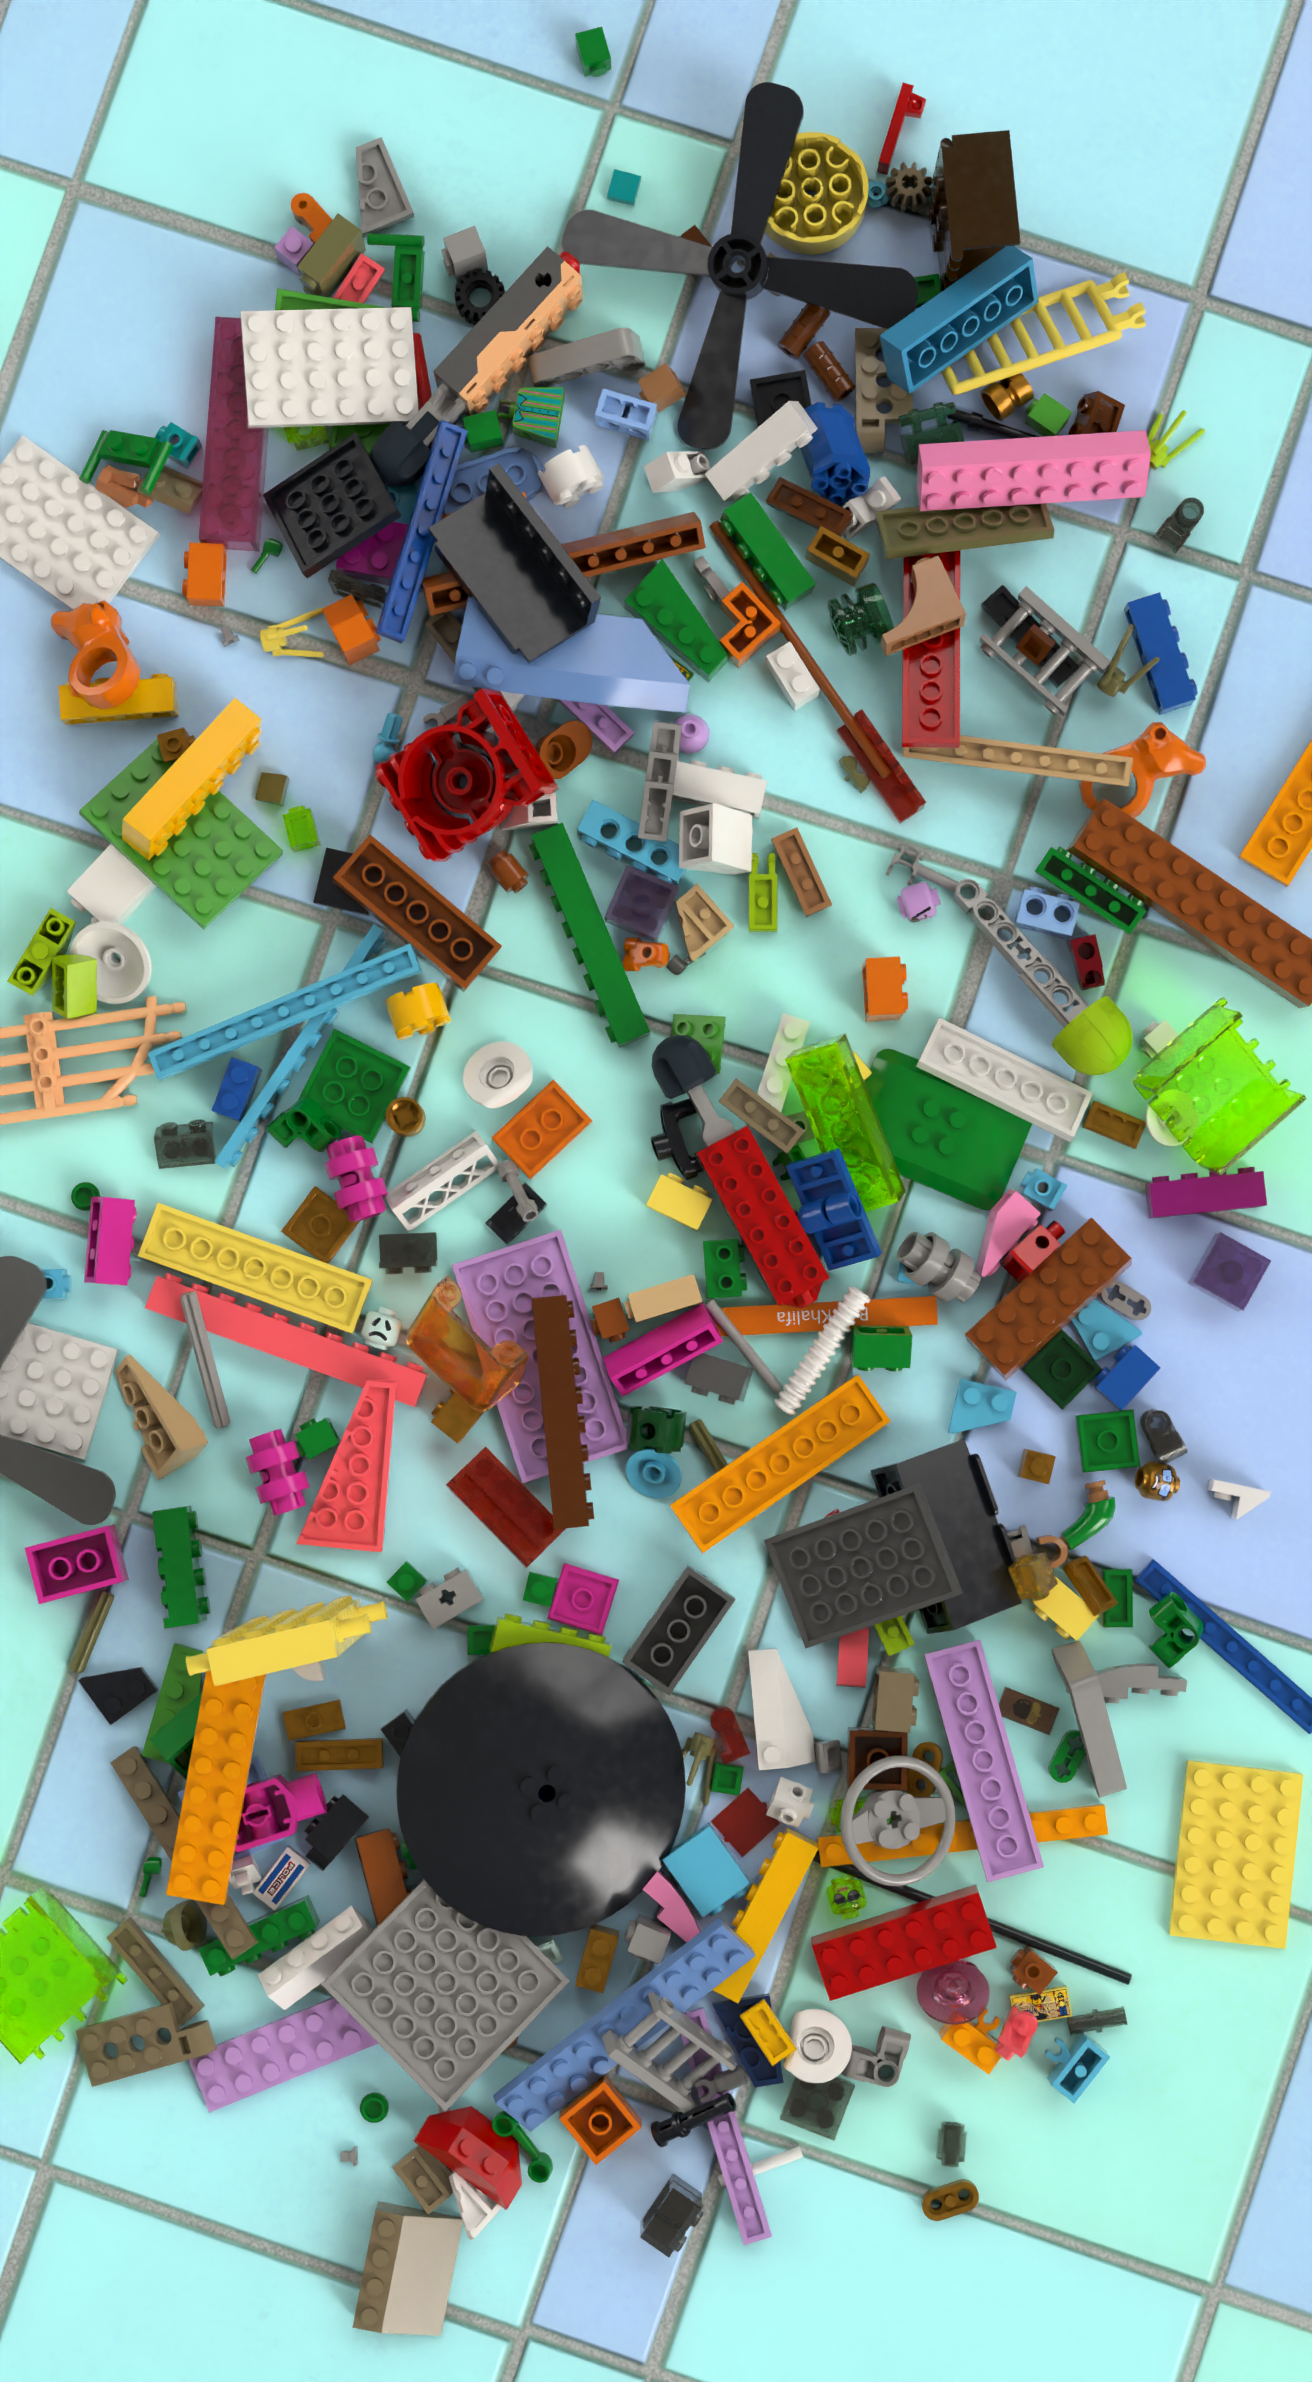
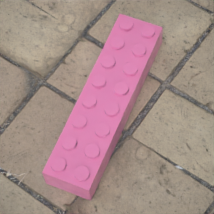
[916,430,1151,511]

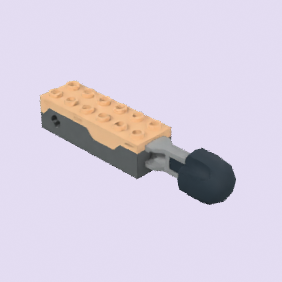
[370,246,583,487]

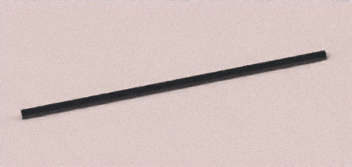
[812,1850,1132,1985]

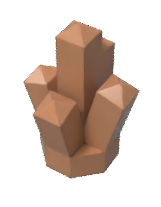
[96,465,153,508]

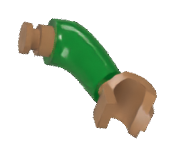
[1036,1480,1116,1570]

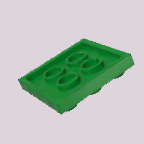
[299,1029,411,1144]

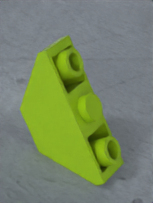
[7,908,76,996]

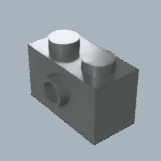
[685,1353,753,1405]

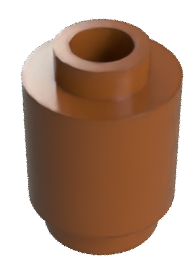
[488,850,529,893]

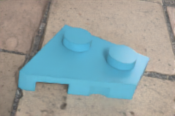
[1071,1299,1142,1361]
[948,1379,1017,1434]

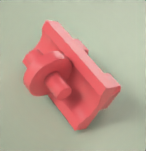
[995,2006,1038,2061]

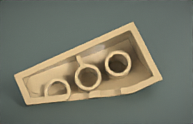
[115,1355,208,1480]

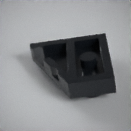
[78,1667,159,1725]

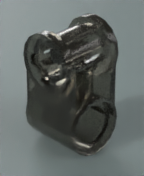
[1153,497,1204,554]
[1140,1409,1188,1464]

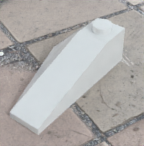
[748,1648,815,1770]

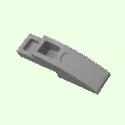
[1066,1663,1187,1703]

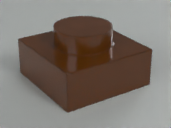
[1015,624,1056,666]

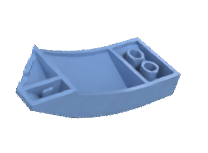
[452,596,690,713]

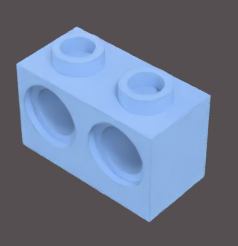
[595,388,657,441]
[1014,887,1080,940]

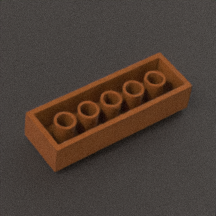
[333,834,502,993]
[965,1217,1132,1381]

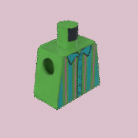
[498,387,565,448]

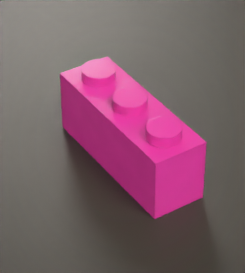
[84,1197,137,1286]

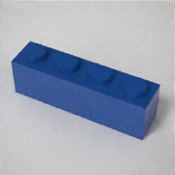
[1124,592,1198,715]

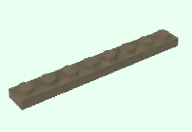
[110,1746,258,1959]

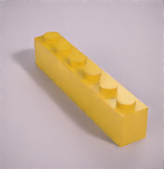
[713,1827,819,2003]

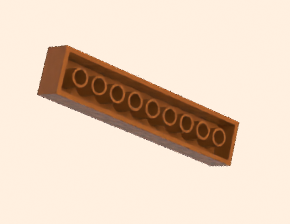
[1066,799,1312,1008]

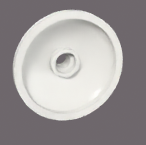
[69,921,152,1004]

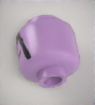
[897,882,941,923]

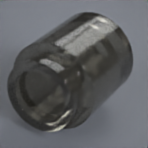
[936,2121,967,2167]

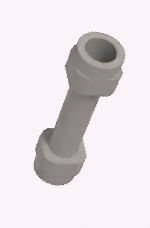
[497,1160,539,1222]

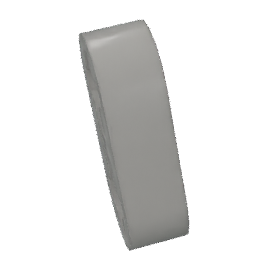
[1100,1280,1151,1320]

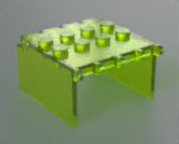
[1132,997,1307,1175]
[0,1886,128,2065]

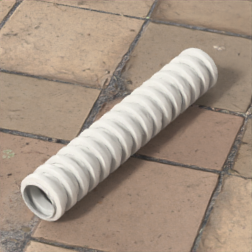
[774,1286,870,1415]

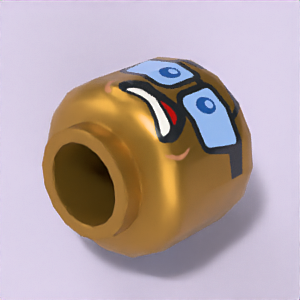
[1134,1461,1180,1501]

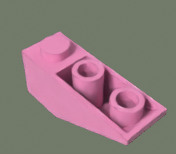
[975,1189,1041,1278]

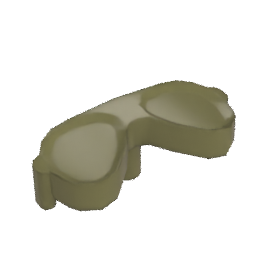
[838,756,870,793]

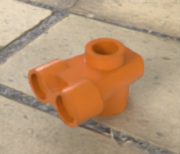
[623,937,670,971]

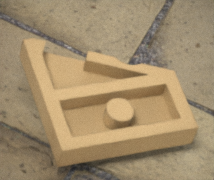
[675,884,734,963]

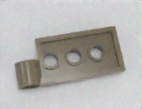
[855,328,913,453]
[75,2002,217,2087]

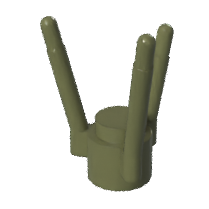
[1097,624,1160,697]
[682,1732,718,1805]

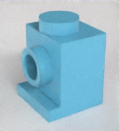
[1020,1168,1067,1211]
[41,1269,72,1299]

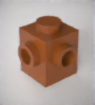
[590,1298,630,1343]
[1010,1946,1058,1995]

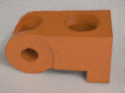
[291,193,332,244]

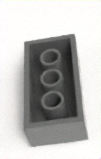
[622,1564,736,1696]

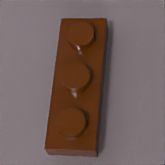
[766,477,854,537]

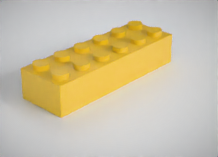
[122,698,262,861]

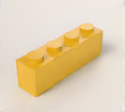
[59,673,178,725]

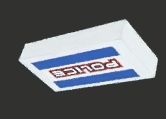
[252,1846,311,1911]

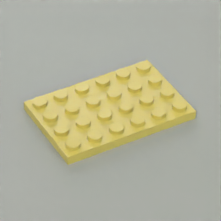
[1168,1760,1303,1949]

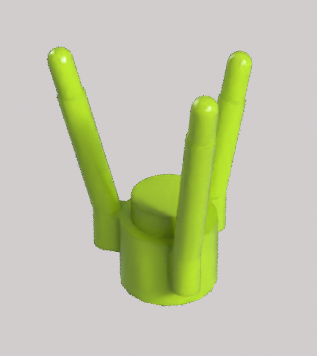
[1147,410,1205,470]

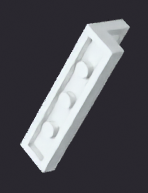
[384,1130,500,1232]

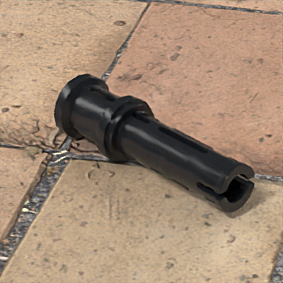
[651,2093,736,2147]

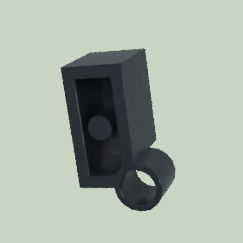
[304,1794,369,1871]

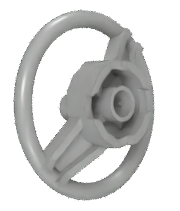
[839,1756,955,1886]

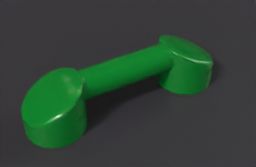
[492,2111,553,2183]

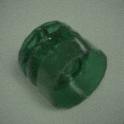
[827,582,894,656]

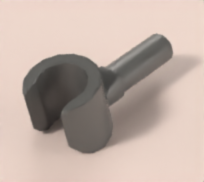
[666,952,706,975]

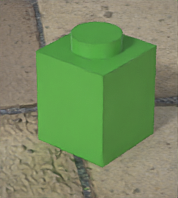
[1025,393,1072,437]

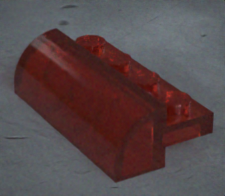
[445,1447,565,1568]

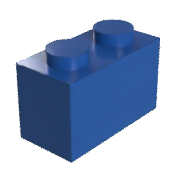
[211,1057,262,1122]
[1093,1345,1161,1411]

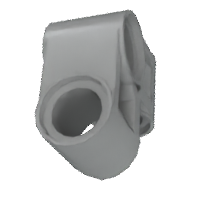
[841,2026,911,2087]

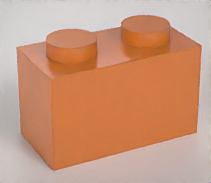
[182,542,227,607]

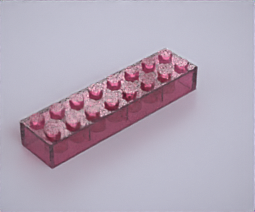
[199,317,269,552]

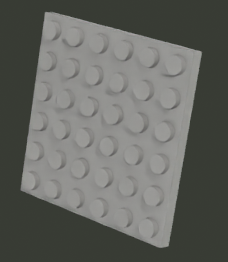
[321,1879,570,2112]

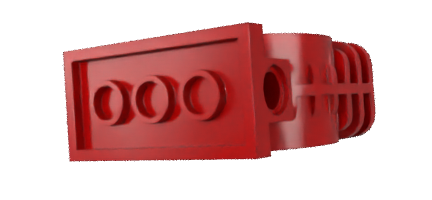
[375,688,559,862]

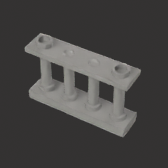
[979,586,1111,717]
[602,1991,736,2112]

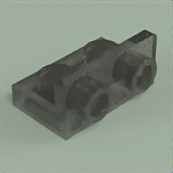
[154,1119,216,1169]
[379,1232,438,1274]

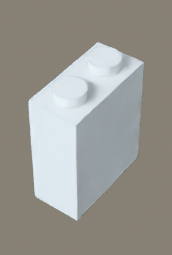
[67,844,157,925]

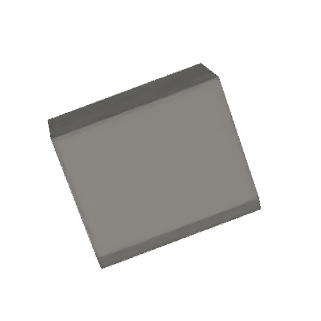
[814,1740,842,1773]

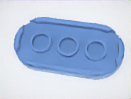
[443,447,544,515]

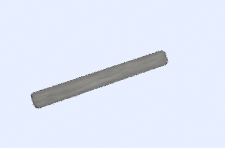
[180,1291,230,1428]

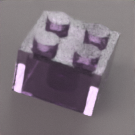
[604,865,679,943]
[1188,1232,1271,1312]

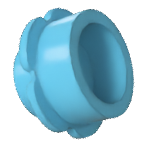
[867,181,889,209]

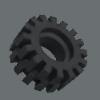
[454,269,505,325]

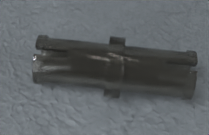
[1066,2006,1128,2036]

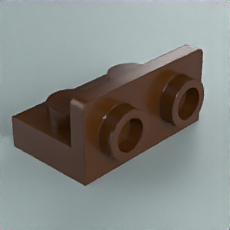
[1068,391,1125,435]

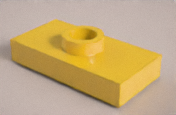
[740,1999,797,2066]

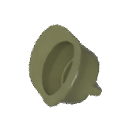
[161,1900,207,1951]

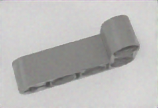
[528,328,645,387]

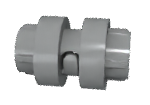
[896,1231,981,1302]

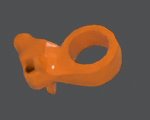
[50,600,140,709]
[1079,722,1206,818]

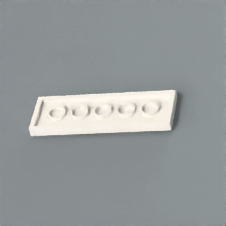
[916,1018,1093,1142]

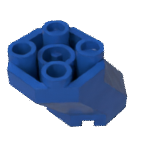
[800,402,870,505]

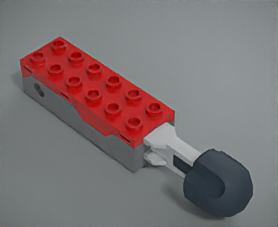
[651,1035,829,1309]

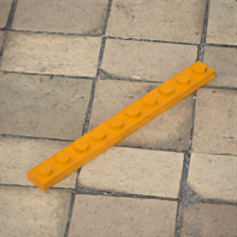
[817,1804,1108,1867]

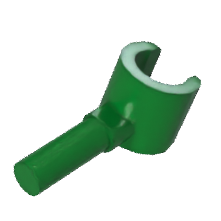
[251,538,283,574]
[139,1857,162,1897]

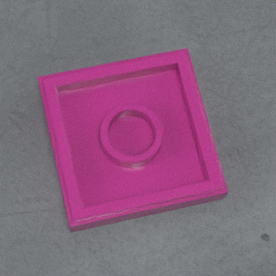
[547,1563,619,1635]

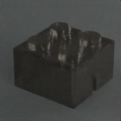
[640,2173,704,2257]

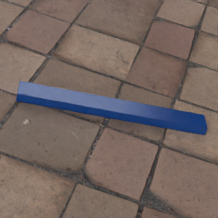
[375,420,468,643]
[1134,1559,1312,1734]

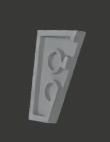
[356,137,414,238]

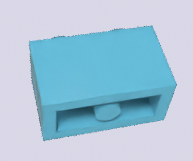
[1045,2032,1110,2104]

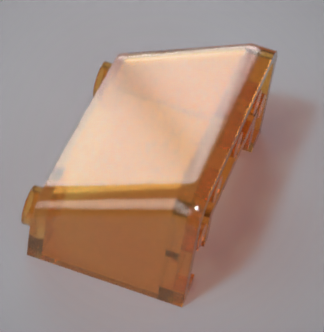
[406,1275,529,1412]

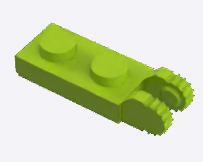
[749,853,777,932]

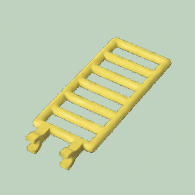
[941,272,1146,395]

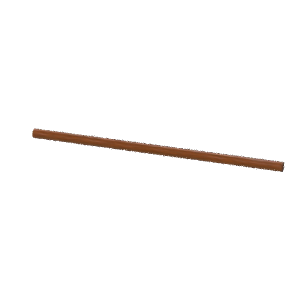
[709,520,892,779]

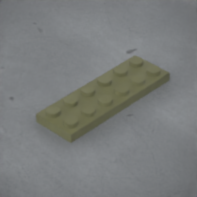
[875,503,1054,560]

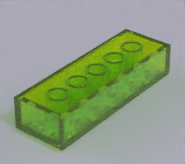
[785,1033,906,1212]

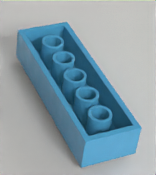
[880,246,1039,394]

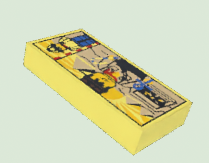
[1009,1985,1072,2022]

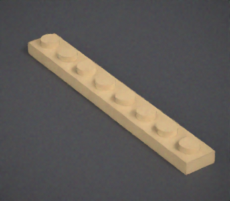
[902,735,1133,787]

